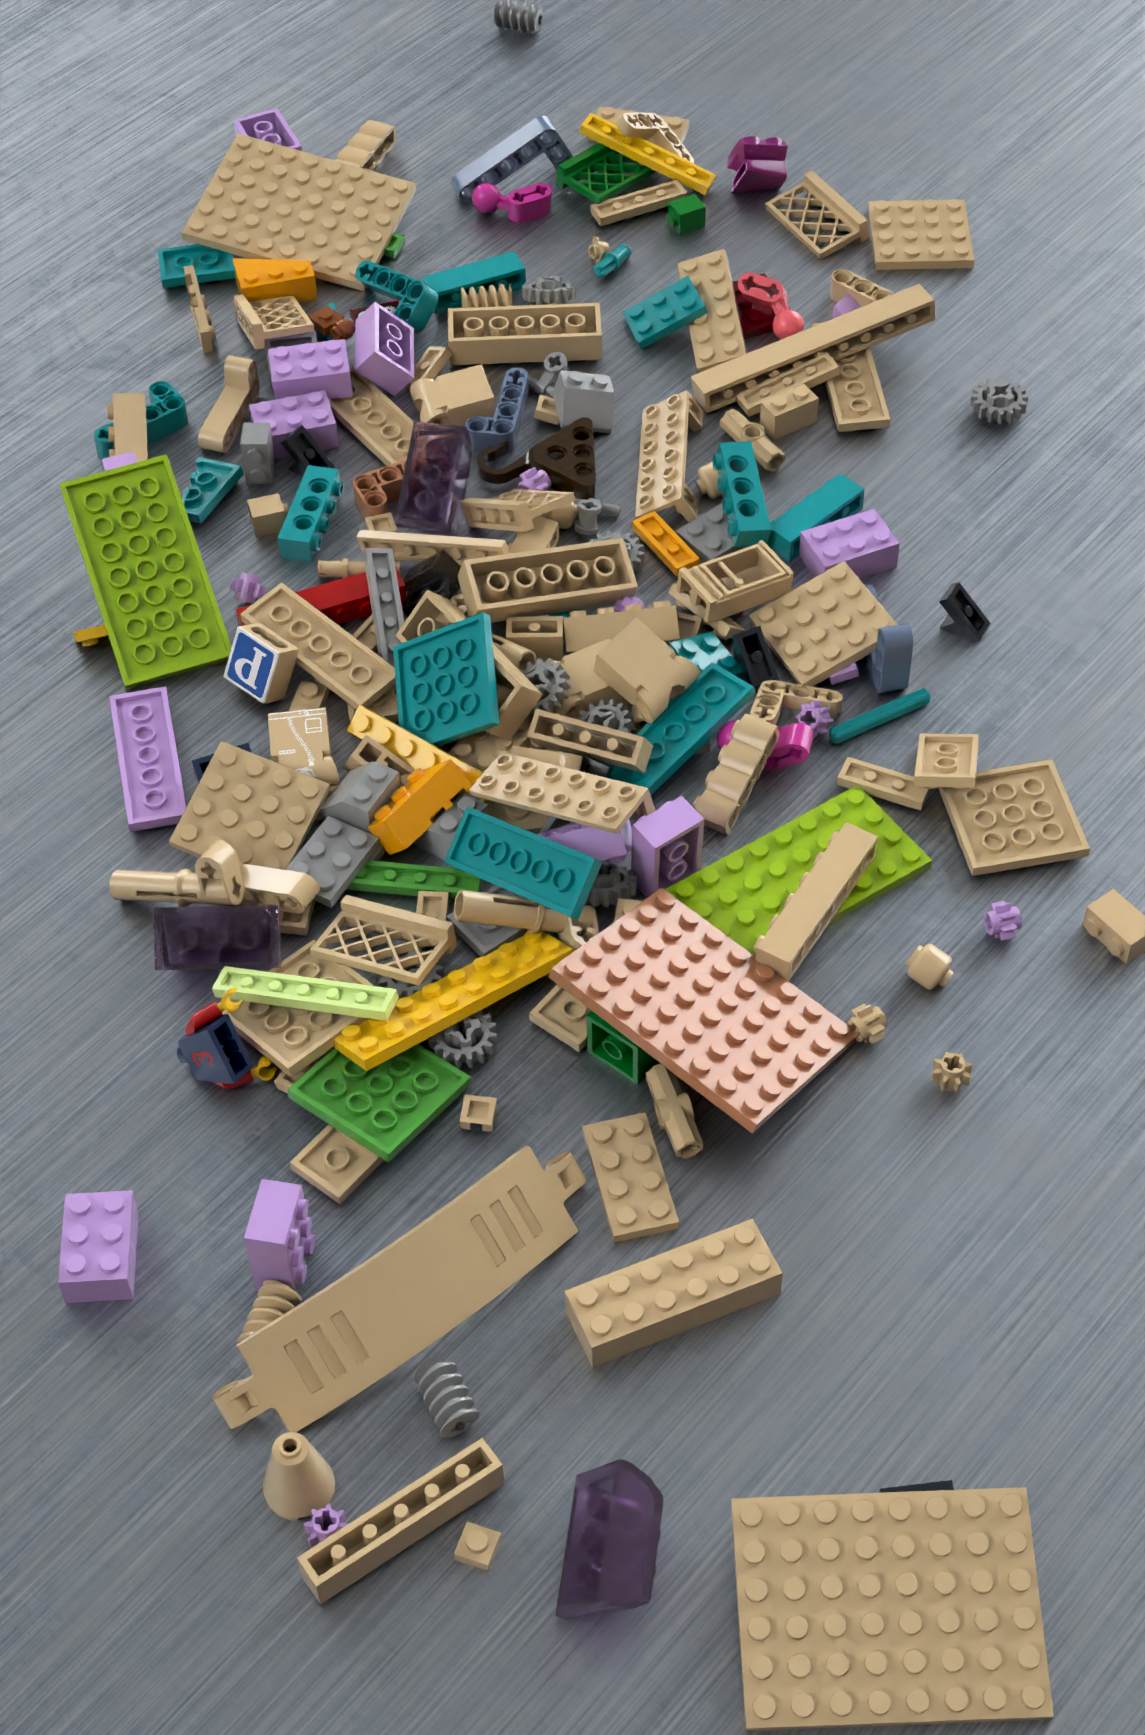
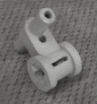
[528,352,571,398]
[574,498,621,535]

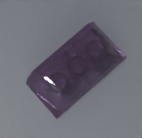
[395,422,472,534]
[154,905,281,970]
[555,1458,664,1621]

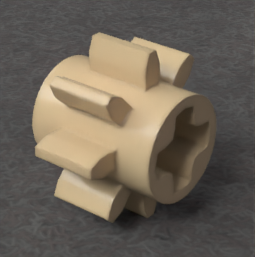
[848,1003,888,1045]
[932,1052,972,1093]

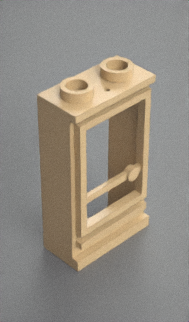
[676,540,794,624]

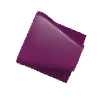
[727,136,788,192]

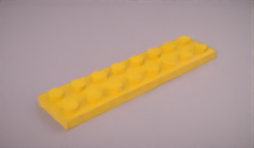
[334,931,574,1071]

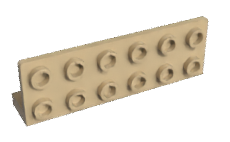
[635,390,703,522]
[470,752,656,833]

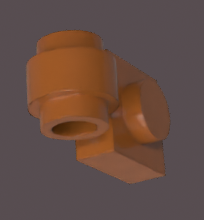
[309,306,355,341]

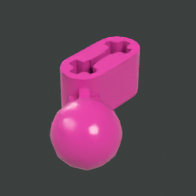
[472,183,552,223]
[717,721,814,770]

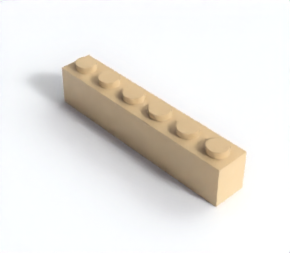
[753,822,878,981]
[297,1437,505,1605]

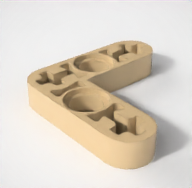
[616,113,694,163]
[750,680,843,725]

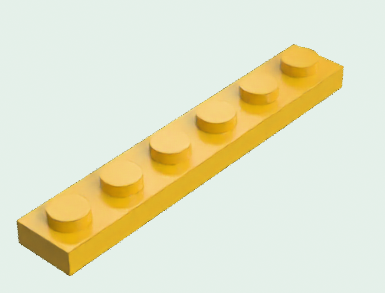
[579,113,717,195]
[347,705,490,804]

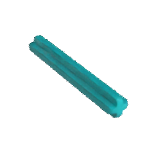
[829,688,931,744]

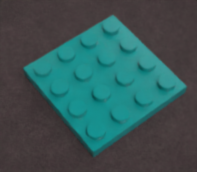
[393,612,500,747]

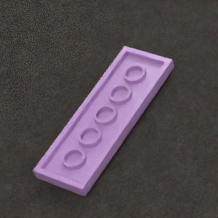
[109,686,187,832]

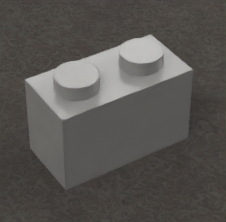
[240,423,276,484]

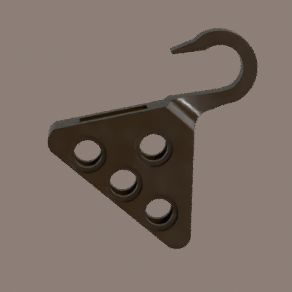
[477,417,596,500]

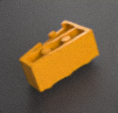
[233,258,318,303]
[367,759,473,855]

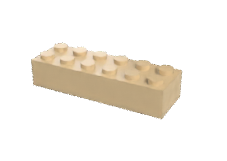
[448,303,602,365]
[457,538,638,623]
[395,590,543,741]
[564,1218,783,1368]

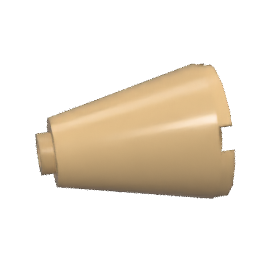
[263,1432,335,1521]

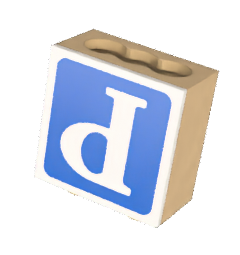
[223,623,299,704]

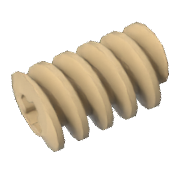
[460,284,513,308]
[237,1280,302,1344]

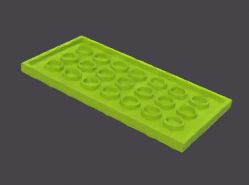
[59,454,232,690]
[664,786,932,957]

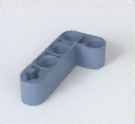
[465,367,529,454]

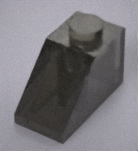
[403,549,461,595]

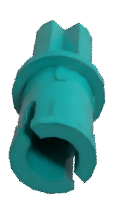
[593,244,632,278]

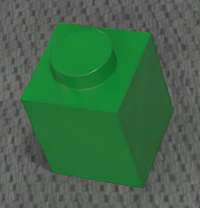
[667,194,706,235]

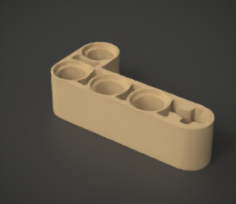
[198,355,260,453]
[214,840,320,914]

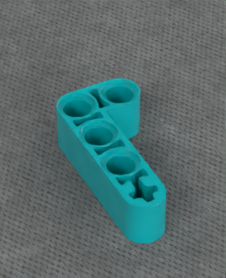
[355,260,438,334]
[93,381,188,460]

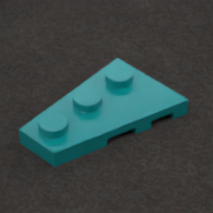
[182,457,244,523]

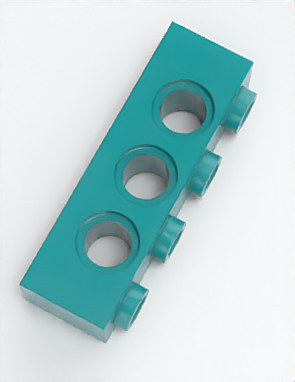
[713,441,771,547]
[278,465,344,562]

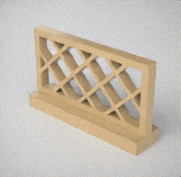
[765,170,869,260]
[233,294,314,350]
[460,489,575,532]
[310,895,457,986]

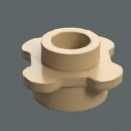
[588,237,610,264]

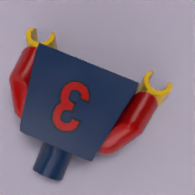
[177,988,276,1089]

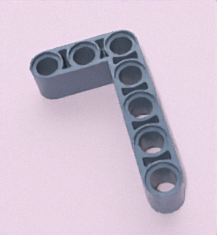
[451,116,573,203]
[864,584,913,693]

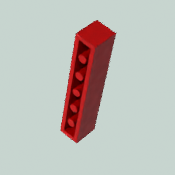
[236,566,407,626]

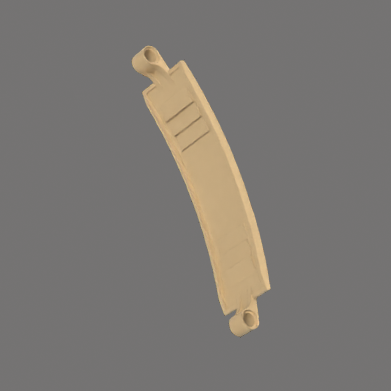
[212,1145,587,1432]

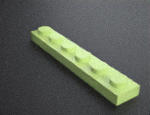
[212,966,399,1021]

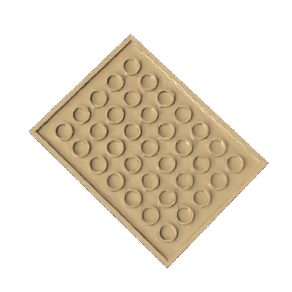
[181,133,416,292]
[731,1487,1054,1731]

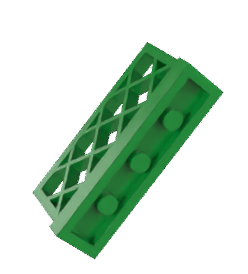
[556,143,657,204]

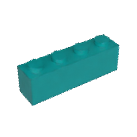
[422,251,526,314]
[767,473,865,562]

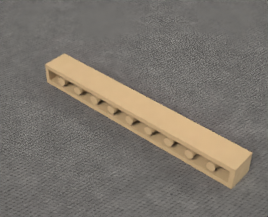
[691,284,935,413]

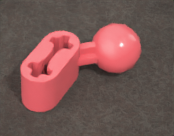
[738,272,804,340]

